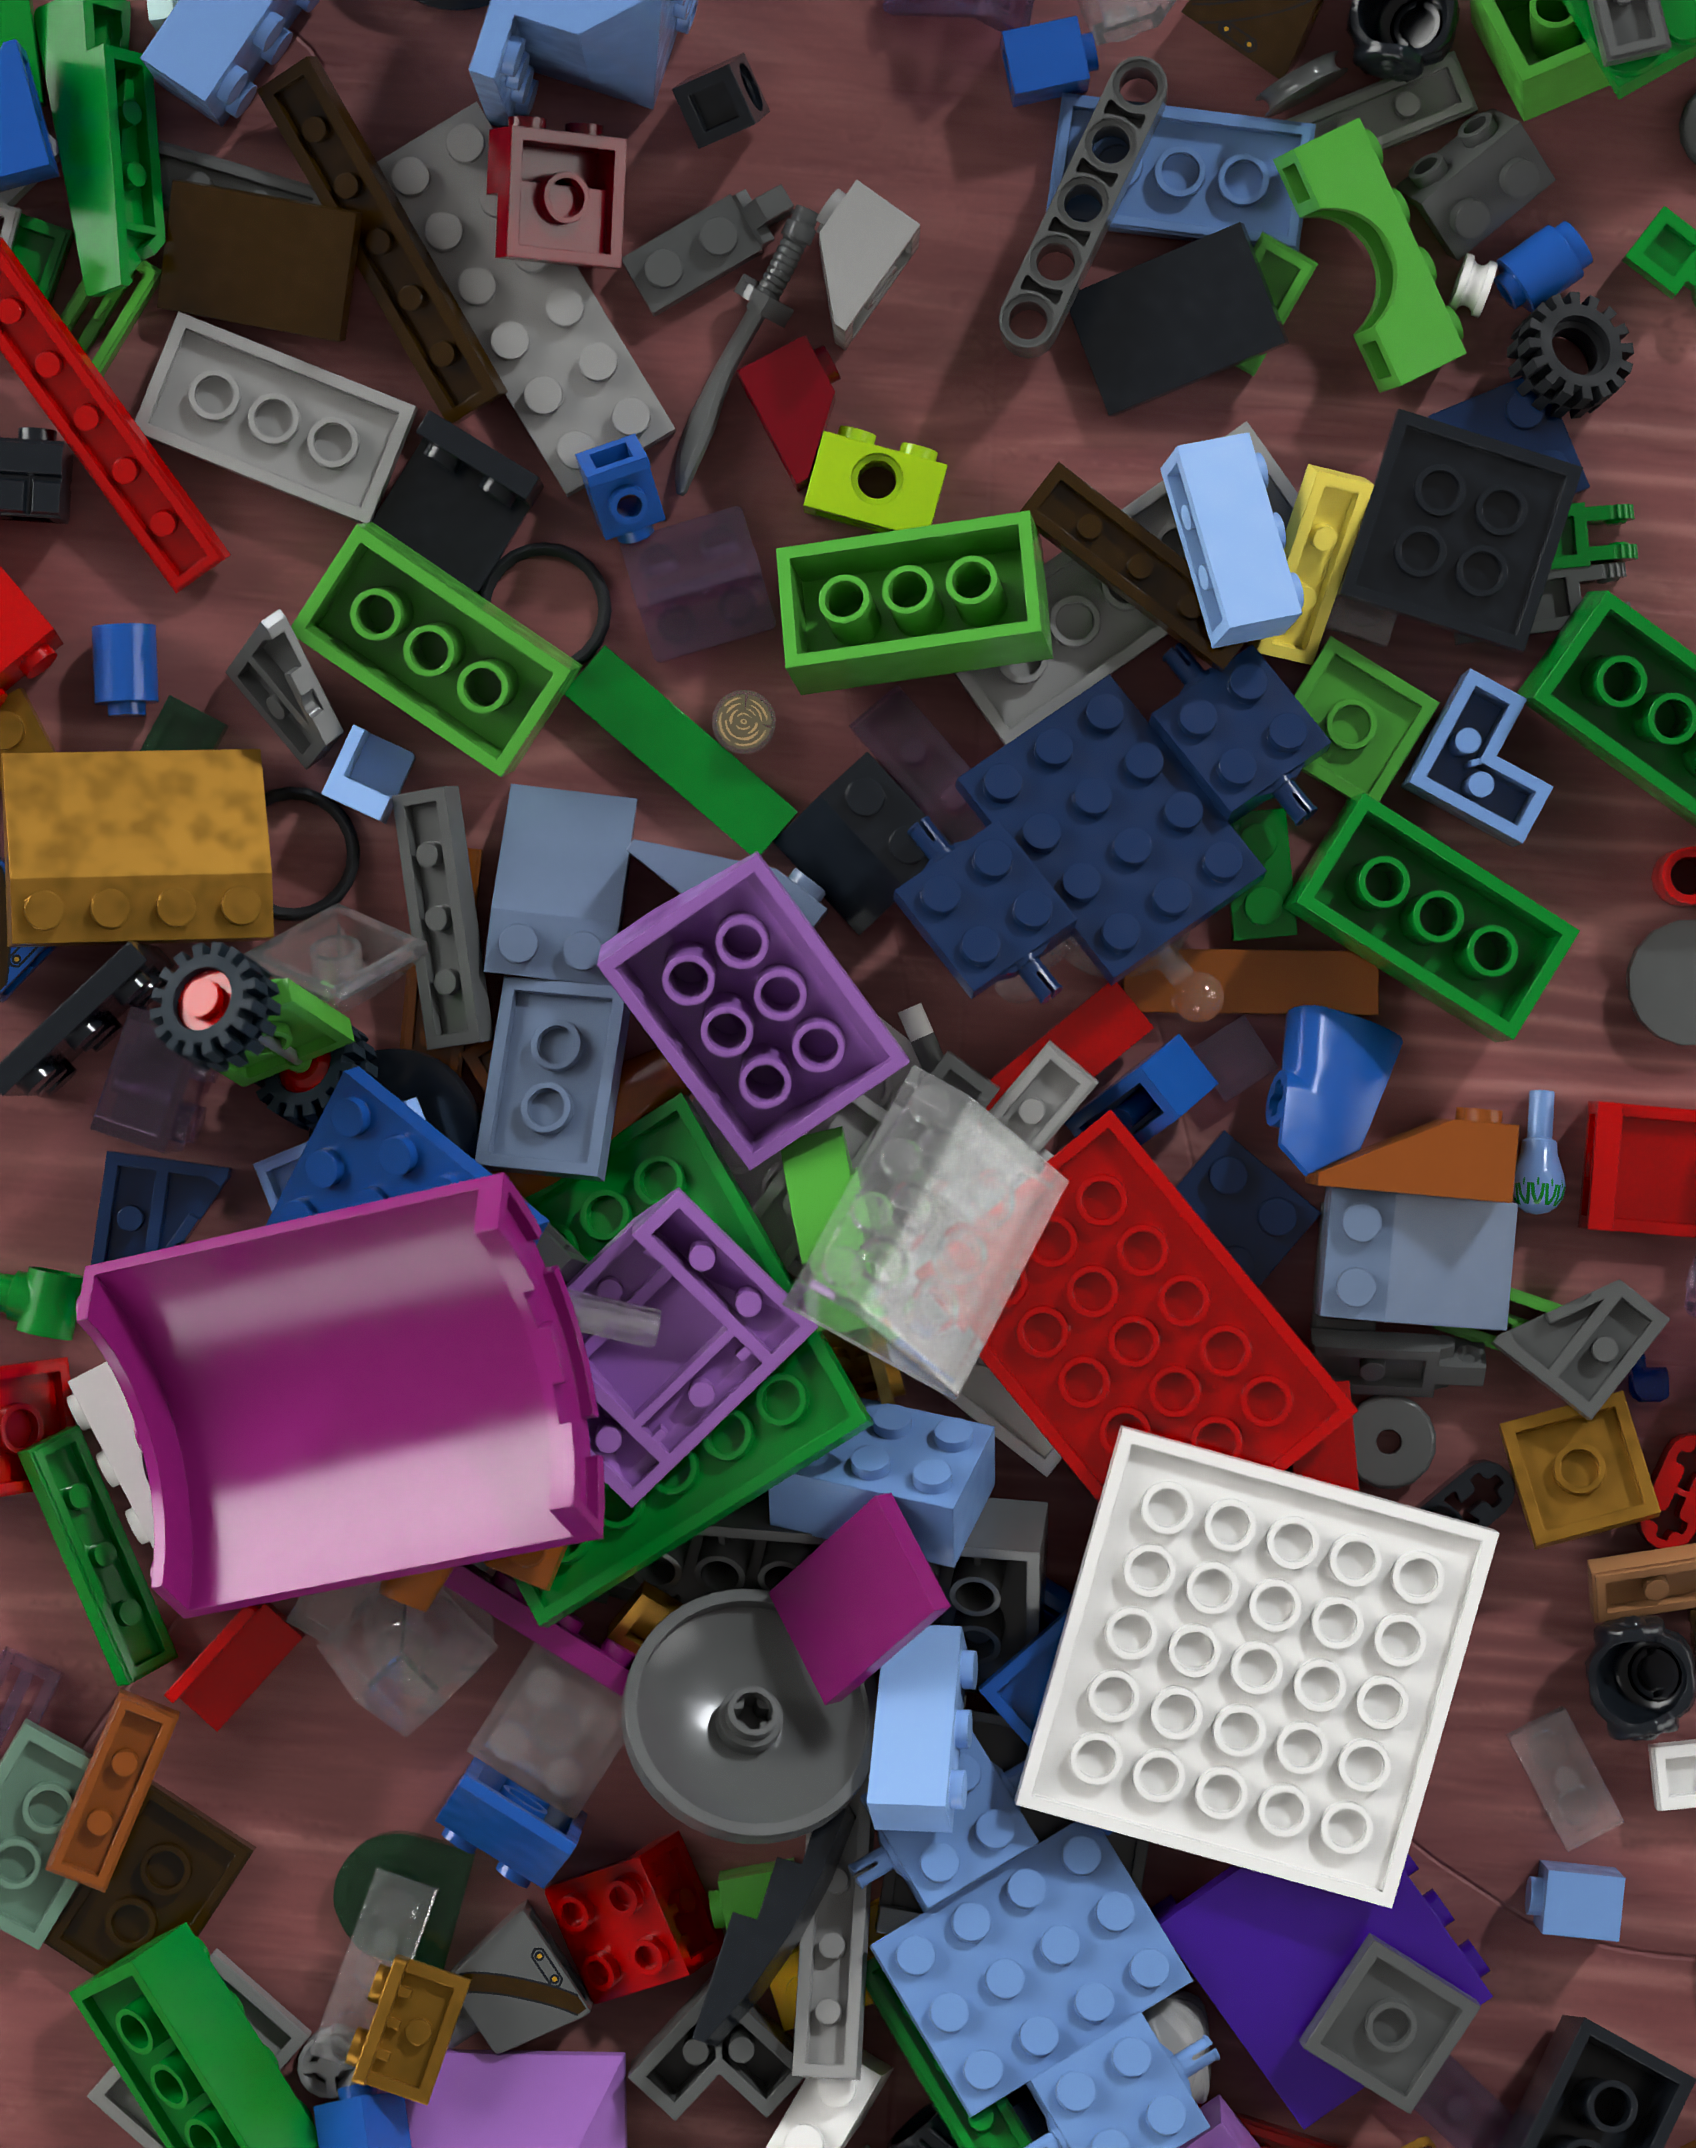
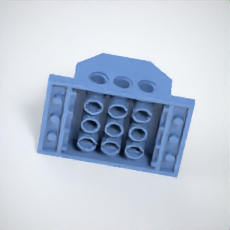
[469,0,699,128]

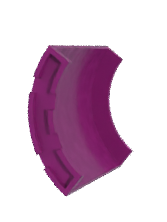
[76,1172,605,1619]

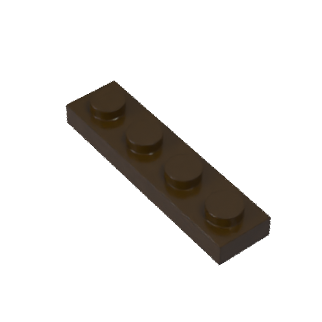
[1020,461,1245,672]

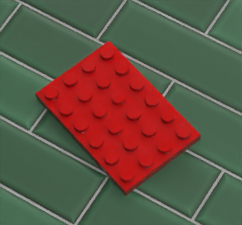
[911,1109,1359,1502]

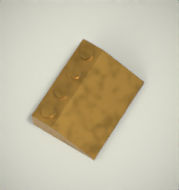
[1,749,274,947]

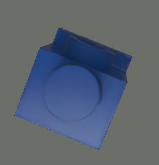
[575,434,666,544]

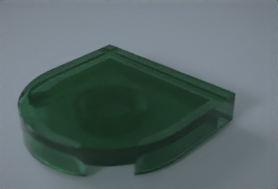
[333,1830,477,1970]

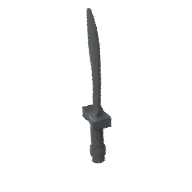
[675,205,819,496]

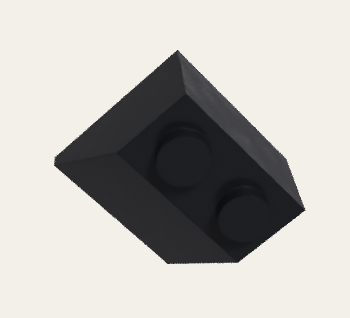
[773,751,953,935]

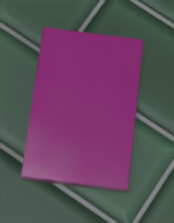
[768,1493,951,1705]

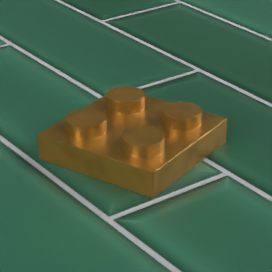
[1498,1390,1661,1550]

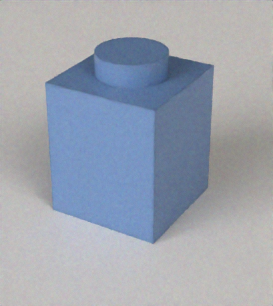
[1525,1860,1626,1942]

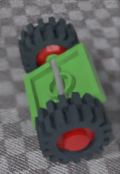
[150,942,378,1131]

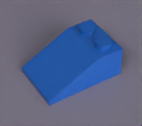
[435,1747,588,1889]

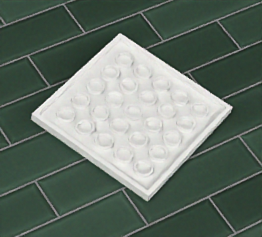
[1014,1425,1499,1909]

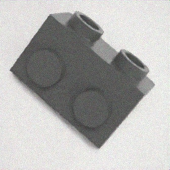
[1395,108,1556,261]

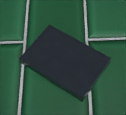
[1069,222,1289,417]

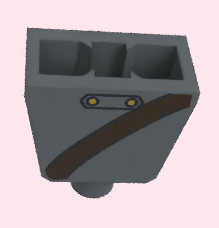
[448,1899,593,2054]

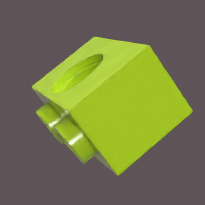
[803,425,948,533]

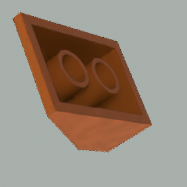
[1305,1107,1520,1203]

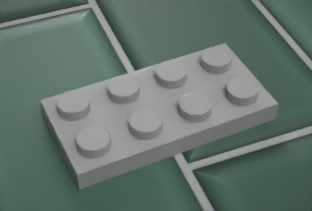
[135,311,418,524]

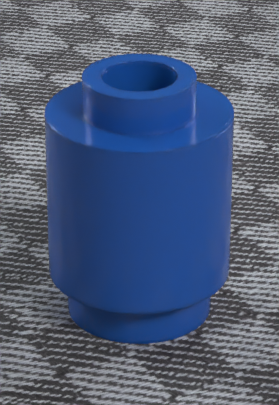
[1494,221,1593,313]

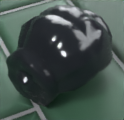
[1346,0,1460,82]
[1585,1615,1696,1741]

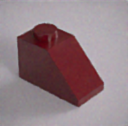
[737,335,841,492]

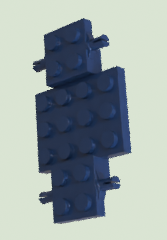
[893,643,1332,1005]

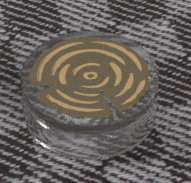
[712,690,776,755]

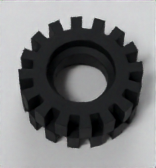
[1507,292,1634,419]

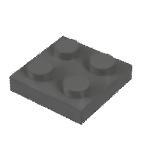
[1299,1933,1481,2114]

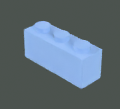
[1160,432,1304,649]
[867,1625,978,1833]

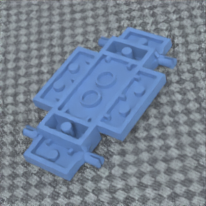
[847,1731,1220,2148]

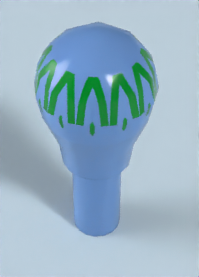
[1513,1090,1566,1215]

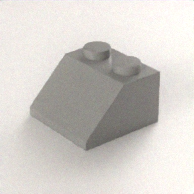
[816,180,920,351]

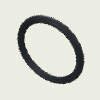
[479,542,612,665]
[265,786,360,921]

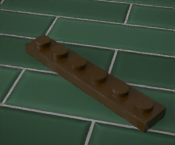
[257,56,508,425]

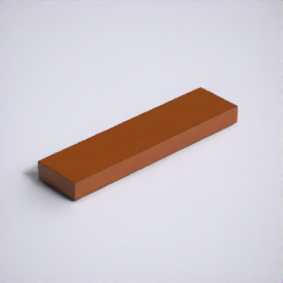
[1122,949,1379,1016]

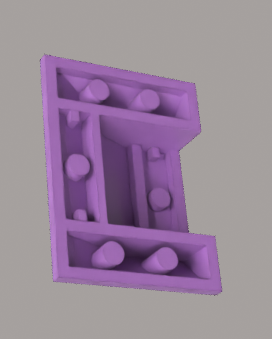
[566,1187,819,1507]
[377,2049,627,2148]

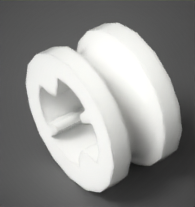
[1448,253,1498,318]

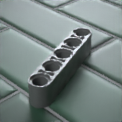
[999,56,1168,359]

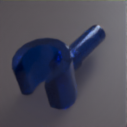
[1628,1354,1669,1402]

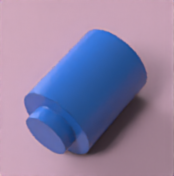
[92,623,159,717]

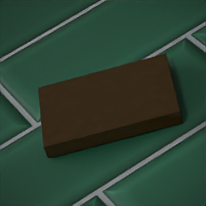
[157,179,363,342]
[43,1780,256,1976]

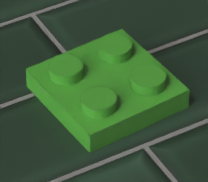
[1294,636,1440,802]

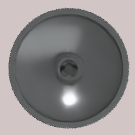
[621,1589,878,1844]

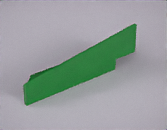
[34,0,166,297]

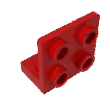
[545,1830,725,2004]

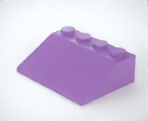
[597,851,910,1171]

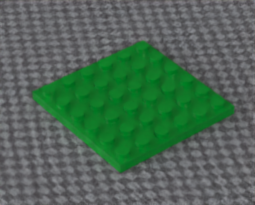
[513,1093,874,1628]

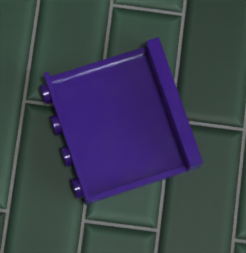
[1150,1854,1493,2130]

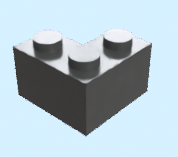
[628,1974,803,2121]

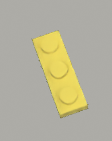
[1247,464,1374,665]

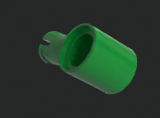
[0,1266,84,1341]

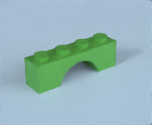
[1273,117,1467,393]

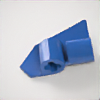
[1265,1005,1403,1177]

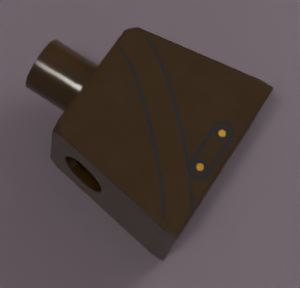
[1181,0,1325,79]

